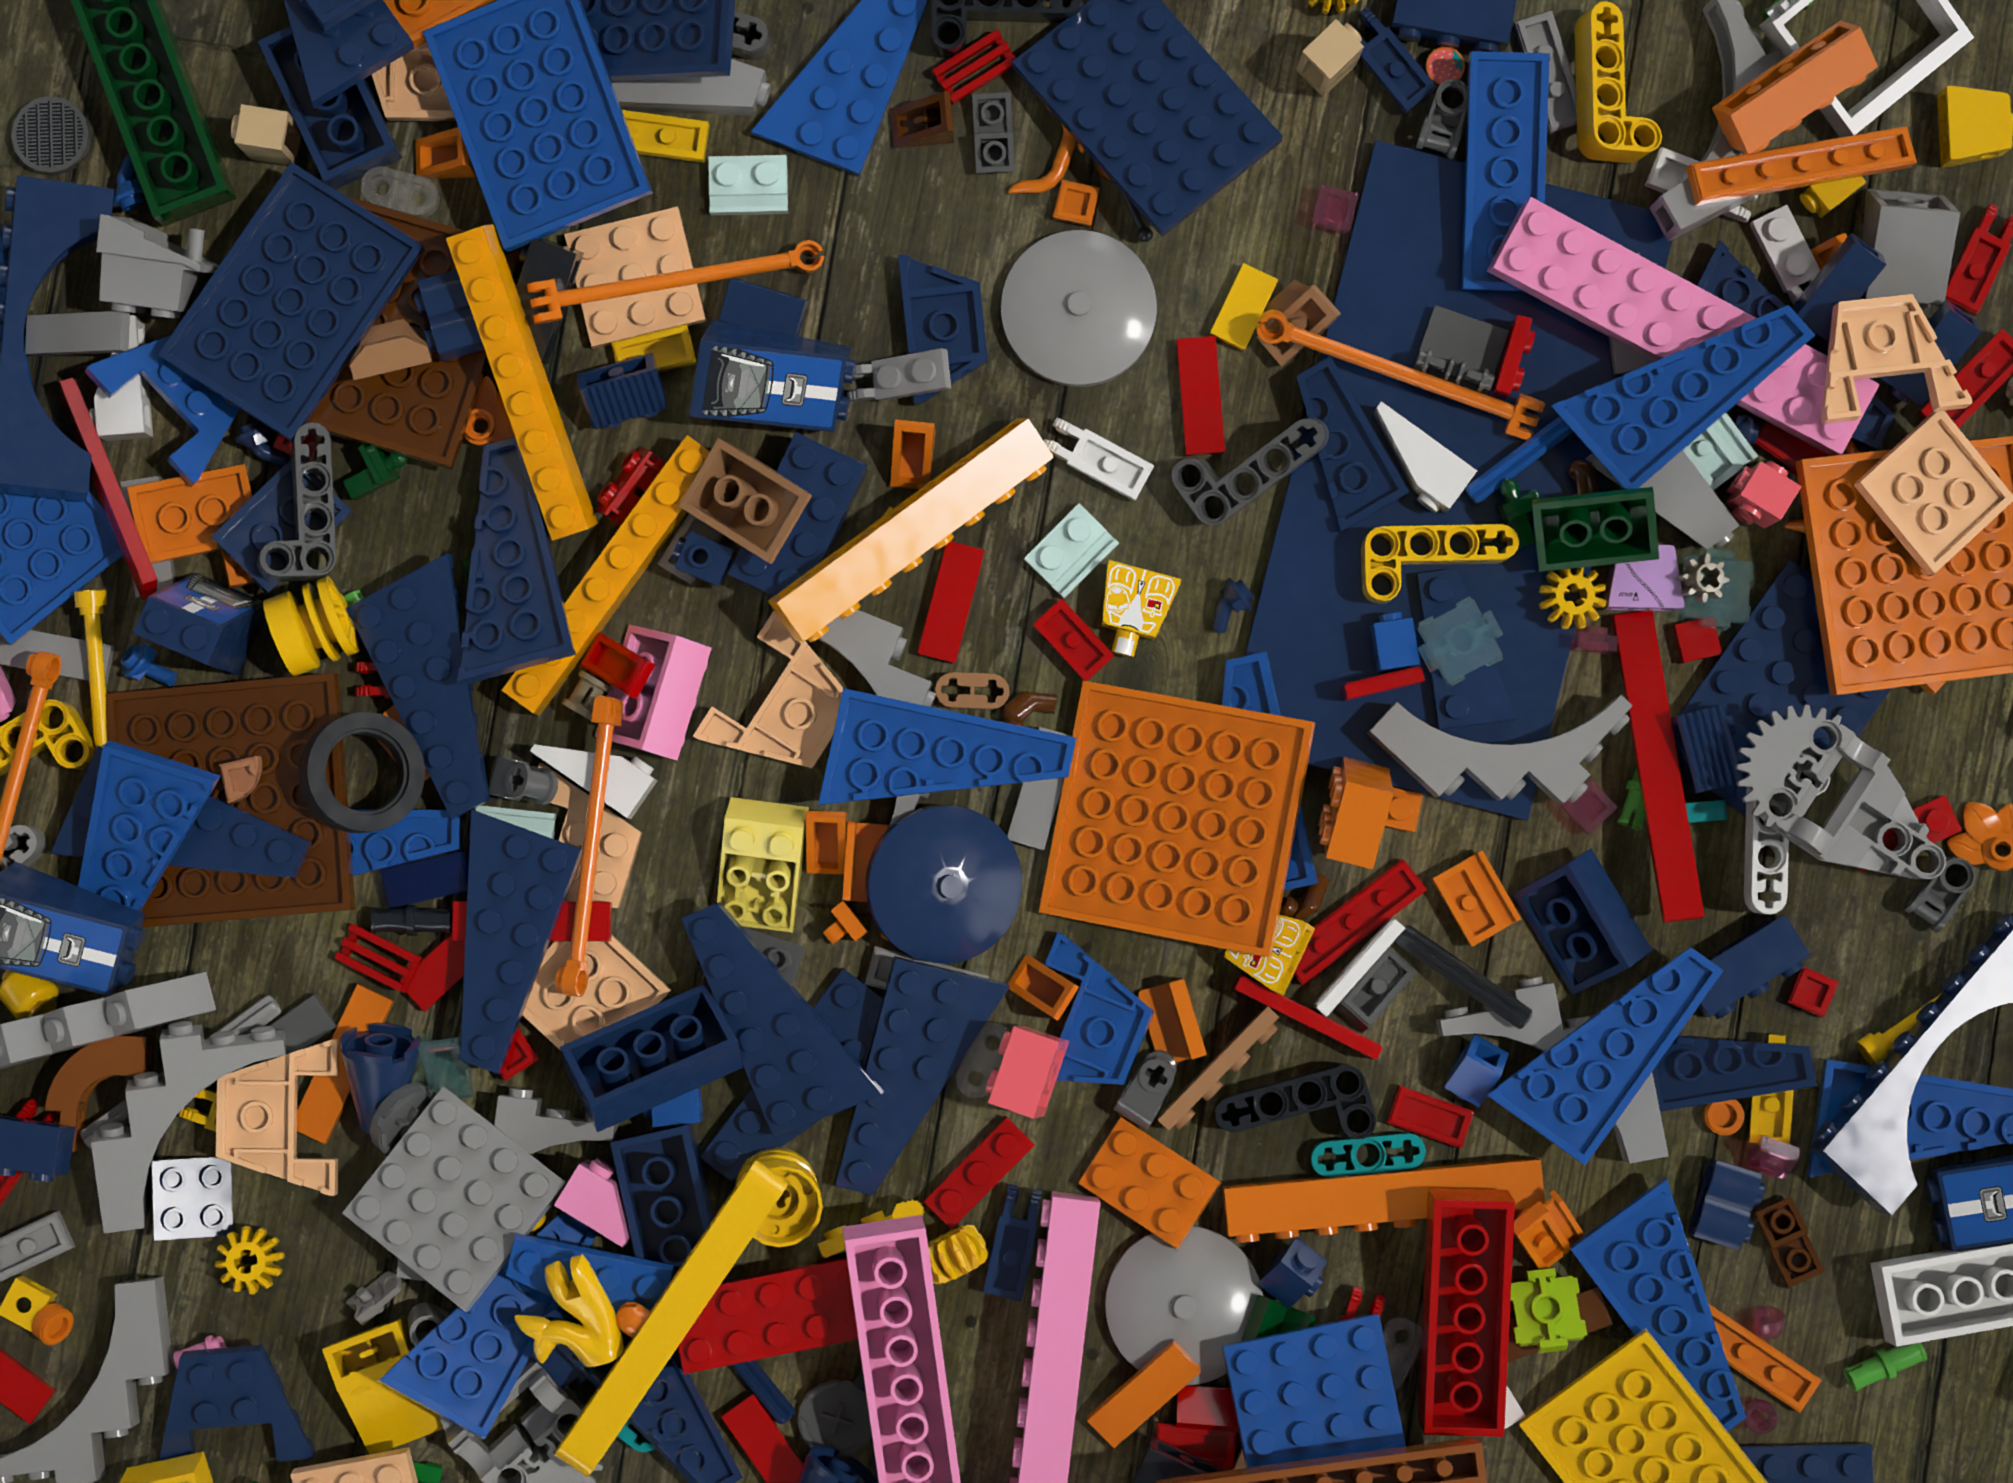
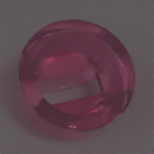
[1752,1306,1785,1341]
[1744,1399,1778,1434]

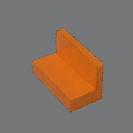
[842,821,889,902]
[1138,978,1207,1062]

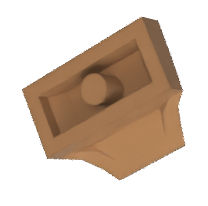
[1256,279,1341,367]
[350,319,432,380]

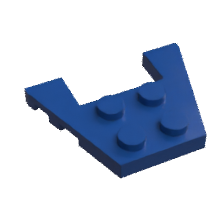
[85,335,239,487]
[1045,932,1155,1085]

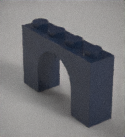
[1791,233,1982,406]

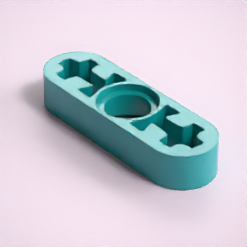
[1310,1132,1426,1177]

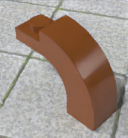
[45,1035,155,1152]

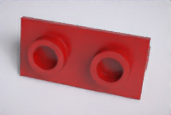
[596,446,666,526]

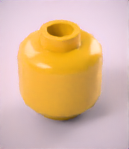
[0,970,59,1020]

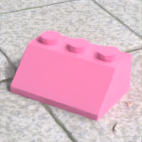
[595,624,712,760]

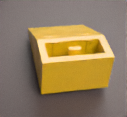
[322,1316,444,1454]

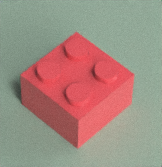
[986,1026,1069,1119]

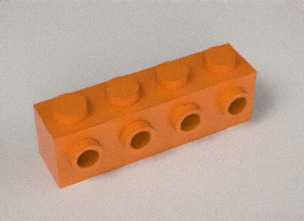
[1712,20,1878,155]

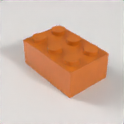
[1318,757,1394,870]

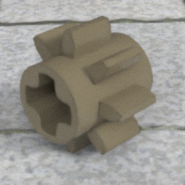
[1676,554,1730,604]

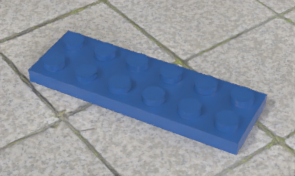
[1461,51,1550,291]

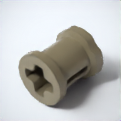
[561,670,612,721]

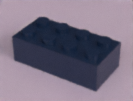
[258,26,403,190]
[728,432,868,597]
[560,983,743,1132]
[610,1124,726,1282]

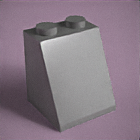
[1862,189,1960,309]

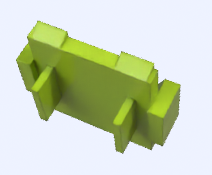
[1511,1268,1587,1353]

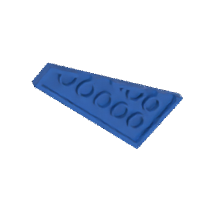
[751,0,930,176]
[818,688,1077,805]
[1807,1059,2013,1177]

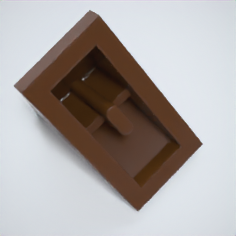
[890,91,954,148]

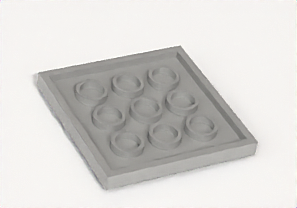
[342,1086,567,1312]

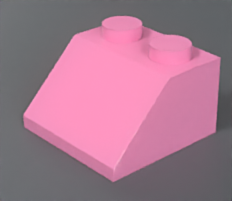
[554,1157,631,1247]

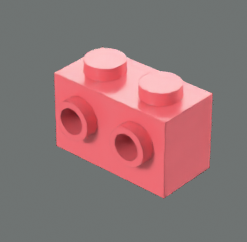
[1725,461,1802,529]

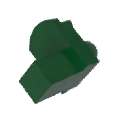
[343,443,408,500]
[1496,478,1548,549]

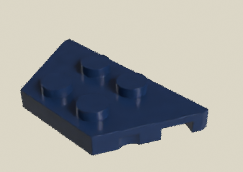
[898,254,988,406]

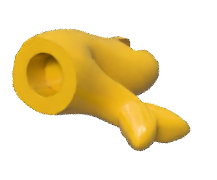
[514,1254,624,1367]

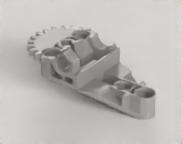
[1735,705,1946,879]
[407,1302,605,1483]

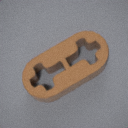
[935,672,1010,710]

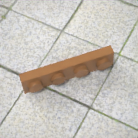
[1156,1005,1279,1131]

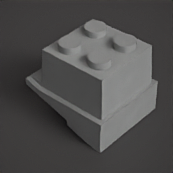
[96,214,219,319]

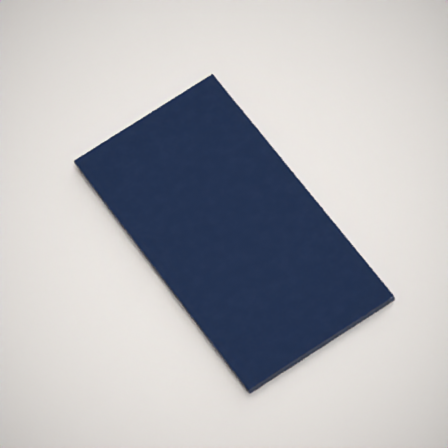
[1245,140,1672,821]

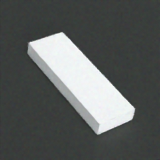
[1313,919,1405,1017]

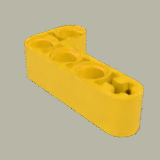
[1575,1,1662,163]
[1361,524,1519,605]
[0,700,95,776]

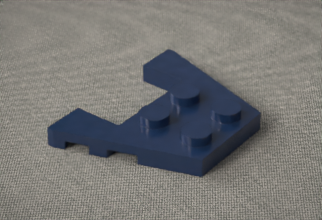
[159,1344,315,1462]

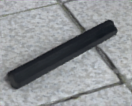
[1396,925,1533,1029]

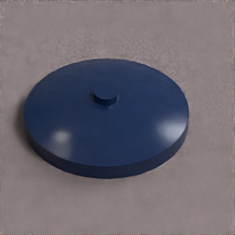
[865,805,1022,964]

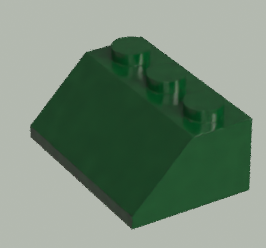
[1532,487,1659,572]

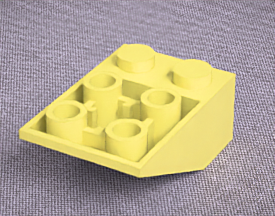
[717,797,809,933]

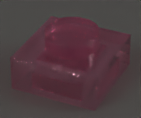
[1310,184,1359,234]
[1571,626,1618,655]
[1560,779,1618,835]
[1747,1136,1800,1179]

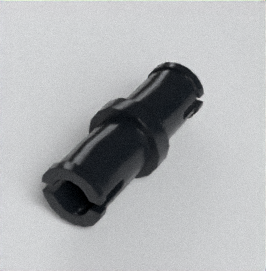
[370,905,453,936]

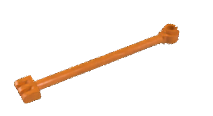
[527,240,824,324]
[1257,310,1546,440]
[0,651,62,864]
[555,695,623,997]

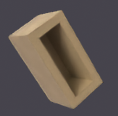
[1296,19,1364,97]
[231,104,302,166]

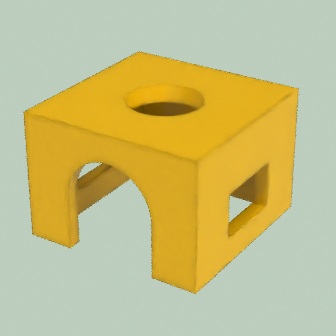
[0,1276,58,1332]

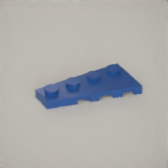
[350,809,462,876]
[506,1233,673,1314]

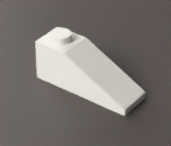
[89,315,153,441]
[1373,401,1477,513]
[530,744,658,819]

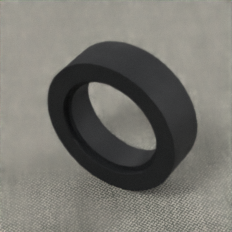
[299,712,425,833]

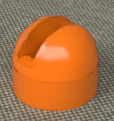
[616,1302,651,1338]

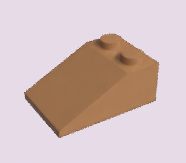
[679,438,812,564]

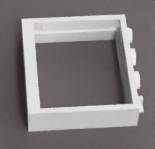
[1759,0,1974,137]

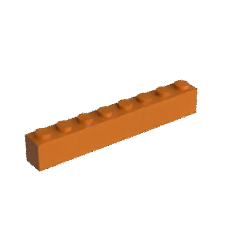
[1222,1157,1545,1243]

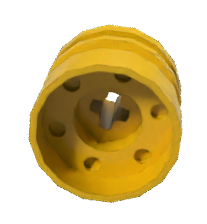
[263,576,359,677]
[734,1147,823,1248]

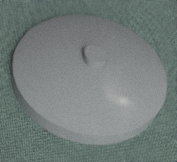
[1001,230,1157,387]
[1105,1225,1263,1385]

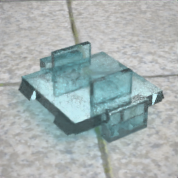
[1680,548,1754,631]
[1417,596,1503,686]

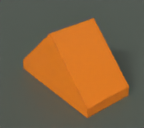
[415,127,477,179]
[890,419,936,490]
[806,811,848,875]
[1008,954,1079,1021]

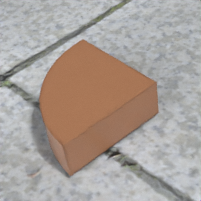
[219,756,262,804]

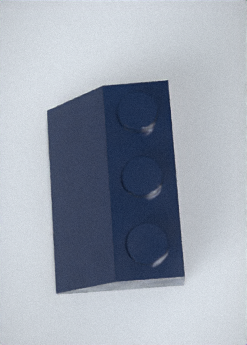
[1512,848,1652,995]

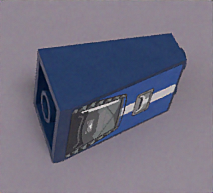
[689,320,856,432]
[133,573,265,675]
[0,862,145,996]
[1924,1154,2013,1251]

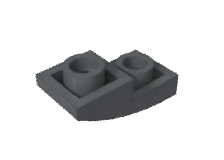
[972,92,1015,173]

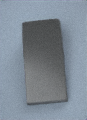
[1334,947,1417,1033]

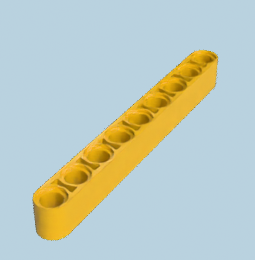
[554,1159,789,1477]

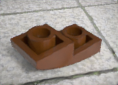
[1754,1197,1825,1289]

